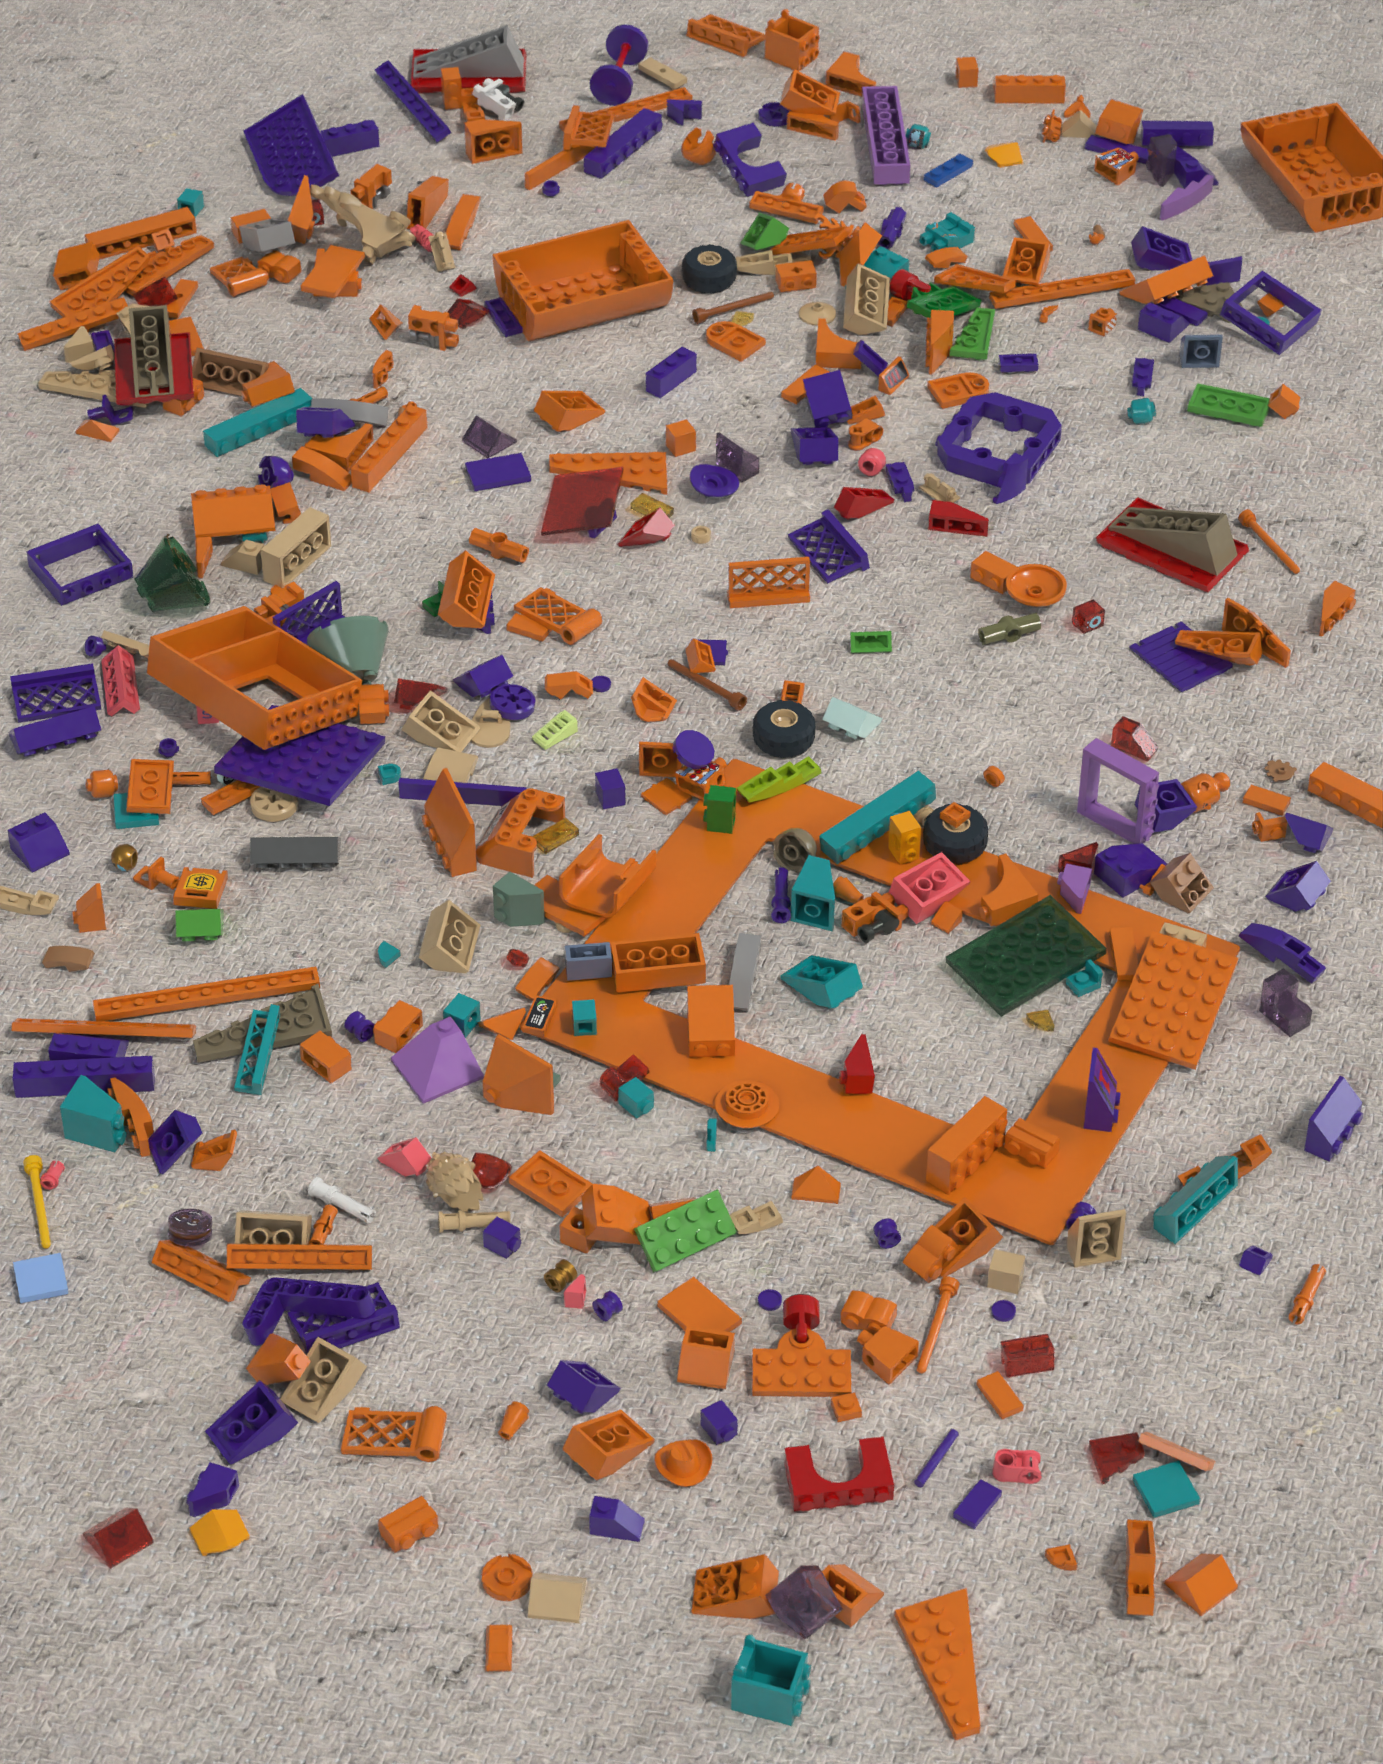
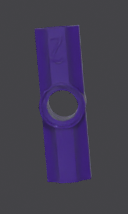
[878,206,906,249]

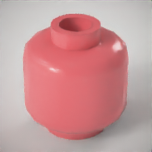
[858,448,886,476]

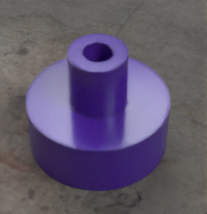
[85,635,107,657]

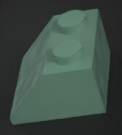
[493,872,545,927]

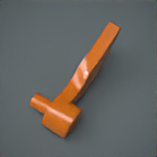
[1040,305,1058,323]
[1139,864,1165,896]

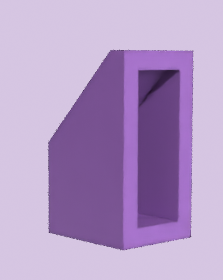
[1057,864,1092,914]

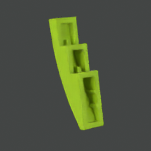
[736,756,822,803]

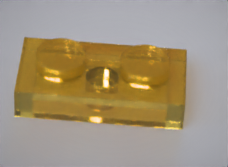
[631,493,674,518]
[532,818,579,854]

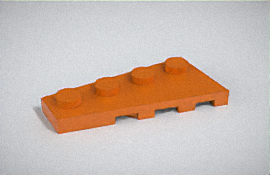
[934,264,1016,293]

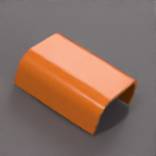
[559,834,656,918]

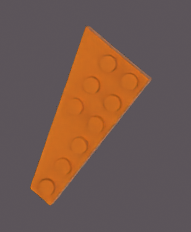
[97,235,214,298]

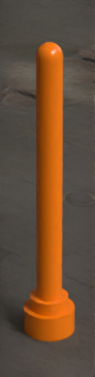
[1238,509,1300,574]
[917,1276,960,1374]

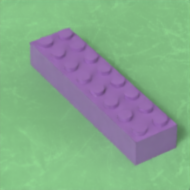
[862,86,910,185]

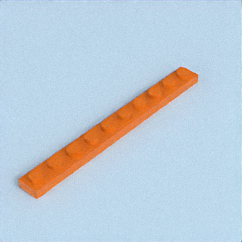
[93,966,320,1021]

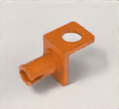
[829,101,861,123]
[133,857,179,890]

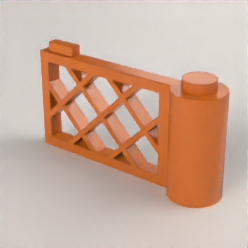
[514,587,602,645]
[341,1406,447,1462]

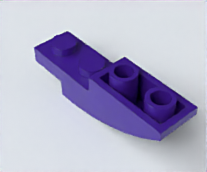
[1239,923,1326,984]

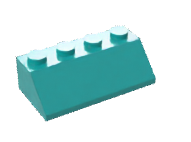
[1153,1156,1238,1244]

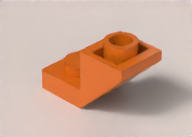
[545,671,593,699]

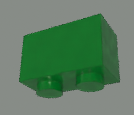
[703,785,736,834]

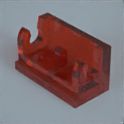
[1000,1334,1054,1377]

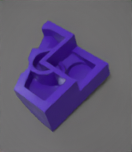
[993,453,1028,504]

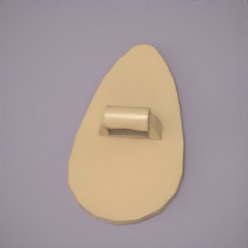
[471,697,510,748]

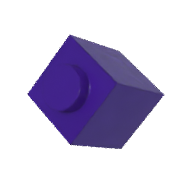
[483,1216,522,1259]
[701,1399,738,1445]

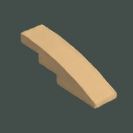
[736,250,811,275]

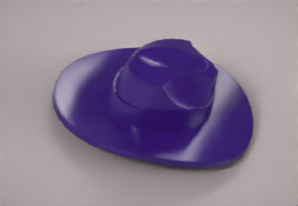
[690,464,739,497]

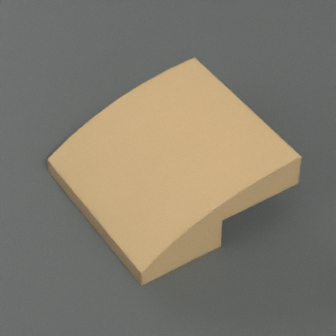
[423,747,478,783]

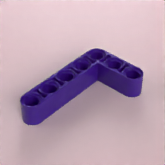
[242,1277,375,1346]

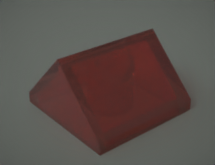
[83,1507,154,1569]

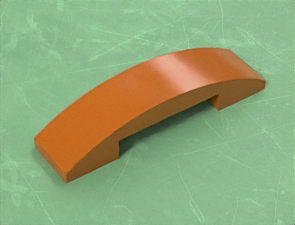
[461,88,485,122]
[1178,1134,1272,1187]

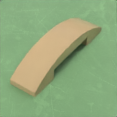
[0,886,59,915]

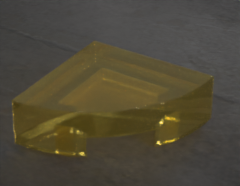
[732,311,754,326]
[1026,1010,1055,1031]

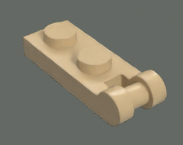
[101,630,149,659]

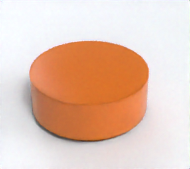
[983,766,1005,787]

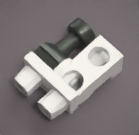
[472,78,525,121]

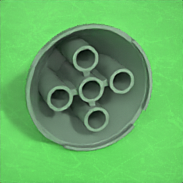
[307,616,389,685]

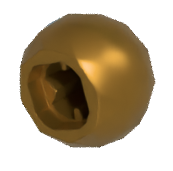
[111,844,138,871]

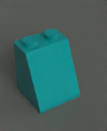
[791,855,835,932]
[60,1075,127,1153]

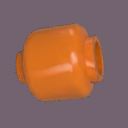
[86,770,118,798]

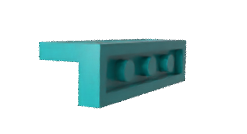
[234,1004,280,1095]

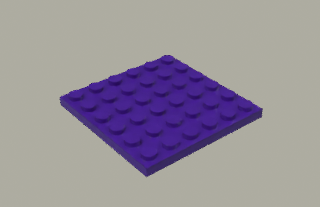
[214,705,385,806]

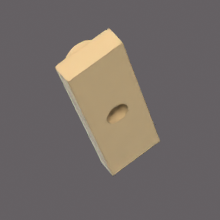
[638,57,687,89]

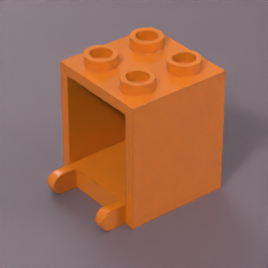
[765,9,820,71]

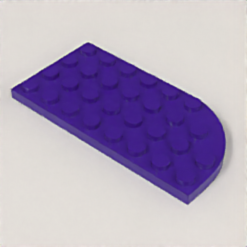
[243,94,340,196]

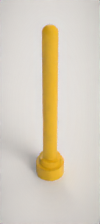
[23,1155,51,1249]

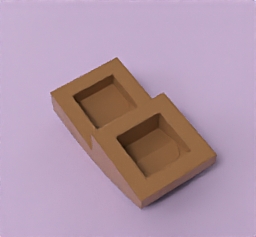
[42,946,95,972]

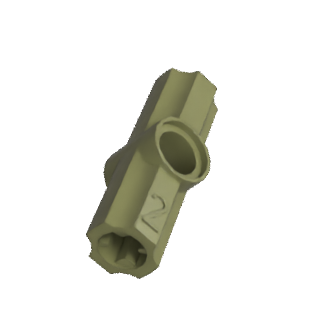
[978,613,1041,645]

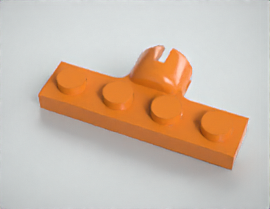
[749,182,823,224]

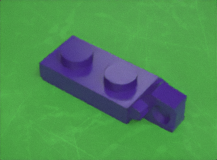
[1132,358,1154,396]
[885,462,915,502]

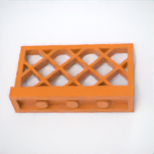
[687,14,765,57]
[563,105,615,150]
[727,557,810,608]

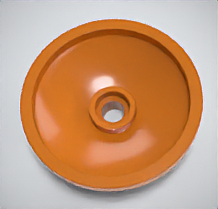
[1006,564,1067,607]

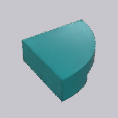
[378,941,401,968]
[706,1118,717,1152]

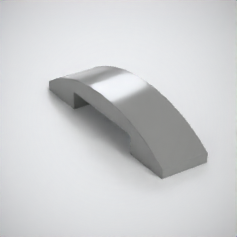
[311,398,389,427]

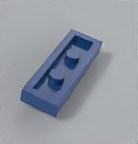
[924,153,973,188]

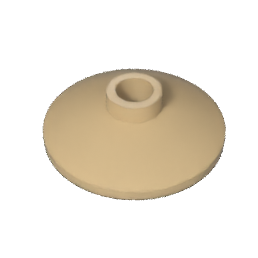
[799,302,836,326]

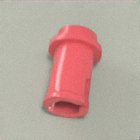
[40,1160,65,1190]

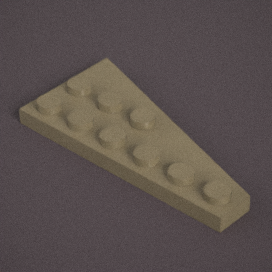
[193,984,332,1063]

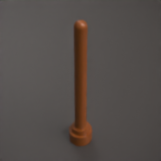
[692,292,774,324]
[667,659,747,711]

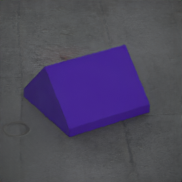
[1204,256,1242,285]

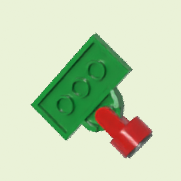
[889,269,982,318]

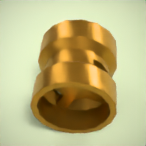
[544,1259,578,1293]

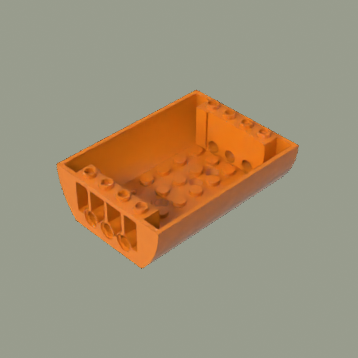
[1241,103,1383,232]
[492,220,673,342]

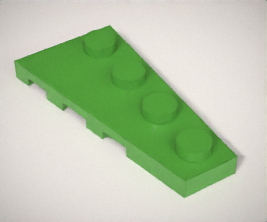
[949,308,995,360]

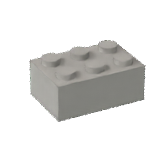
[239,218,295,254]

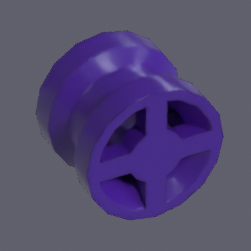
[873,1218,901,1249]
[592,1291,623,1321]

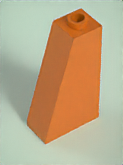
[406,176,449,229]

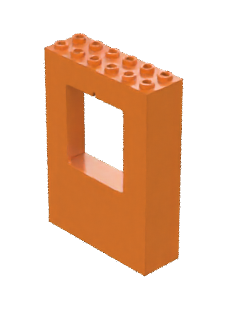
[147,606,362,750]

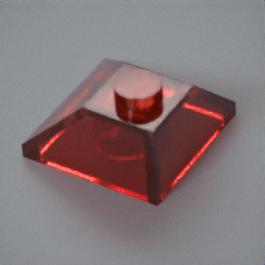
[394,678,448,710]

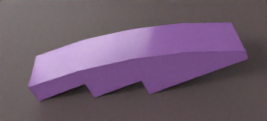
[1160,174,1214,221]

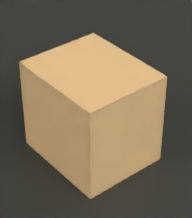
[987,1249,1025,1294]

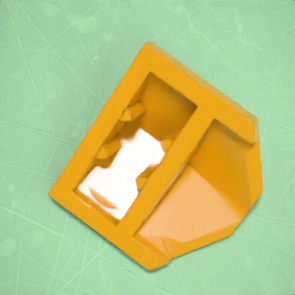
[985,142,1023,168]
[189,1509,250,1556]

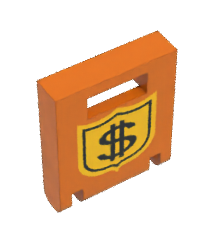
[173,867,228,909]

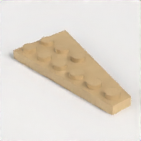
[39,370,149,408]

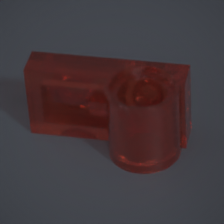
[599,1054,650,1102]

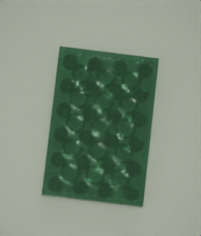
[946,895,1107,1017]

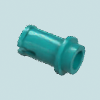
[242,532,268,543]

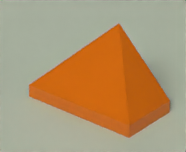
[369,304,403,340]
[76,420,119,442]
[477,1007,526,1040]
[791,1166,841,1204]

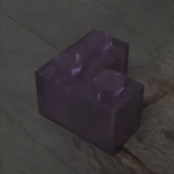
[1259,968,1312,1037]

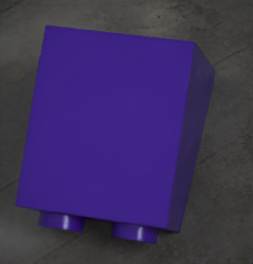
[803,370,852,427]

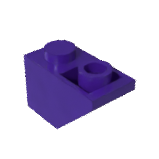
[186,1462,239,1517]

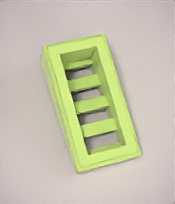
[532,710,578,750]

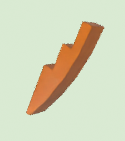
[446,194,481,251]

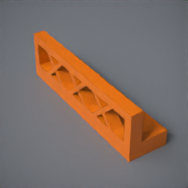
[151,1239,251,1302]

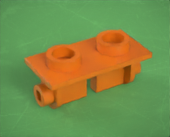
[1041,110,1062,143]

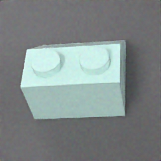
[822,697,883,739]

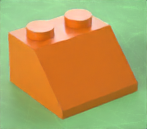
[1095,99,1144,144]
[639,741,683,777]

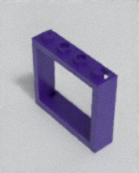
[1220,270,1322,355]
[26,524,133,606]

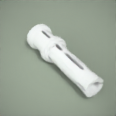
[308,1177,376,1224]

